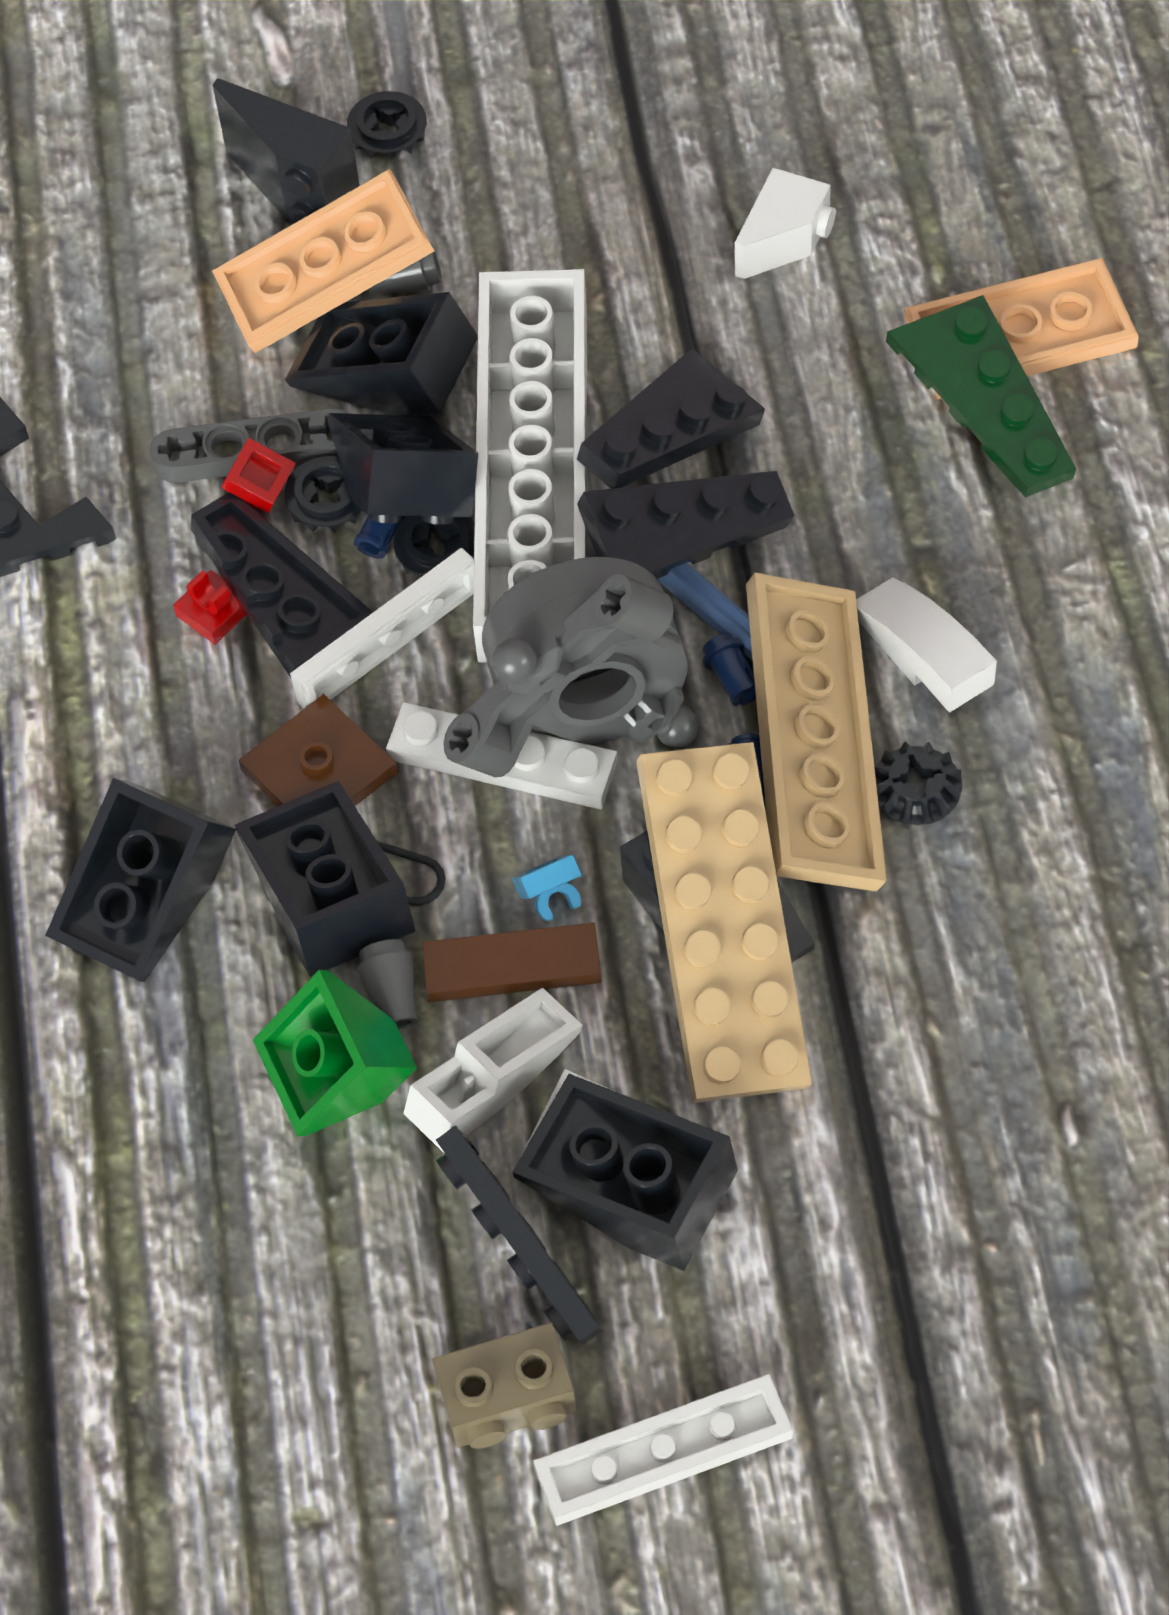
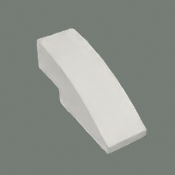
[856,577,997,713]
[403,988,583,1153]

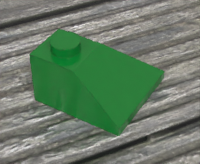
[253,970,417,1136]

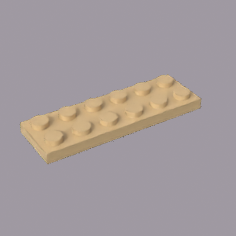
[746,573,887,892]
[636,742,812,1103]

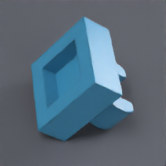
[511,854,582,921]

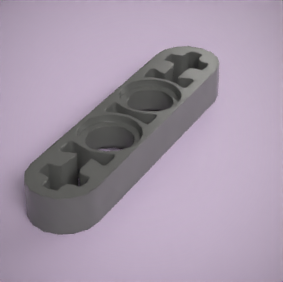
[149,409,347,483]

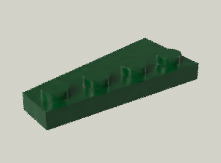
[886,295,1076,497]

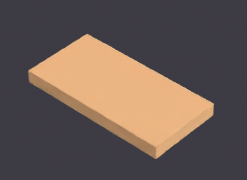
[212,169,434,353]
[904,258,1139,399]

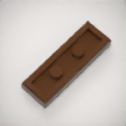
[422,922,602,1002]

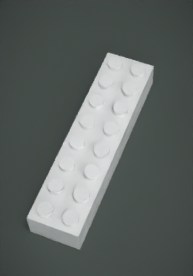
[473,269,588,662]

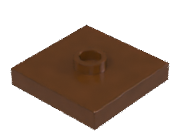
[238,694,398,806]

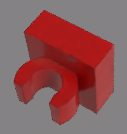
[221,437,296,514]
[173,569,247,645]

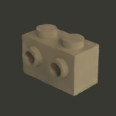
[432,1322,577,1449]

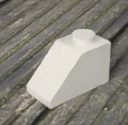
[735,168,836,279]

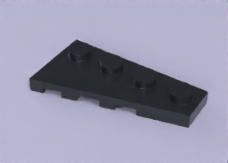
[577,349,765,489]
[577,471,795,579]
[191,492,373,678]
[436,1125,604,1345]

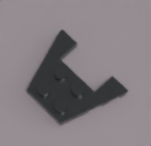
[0,397,116,577]

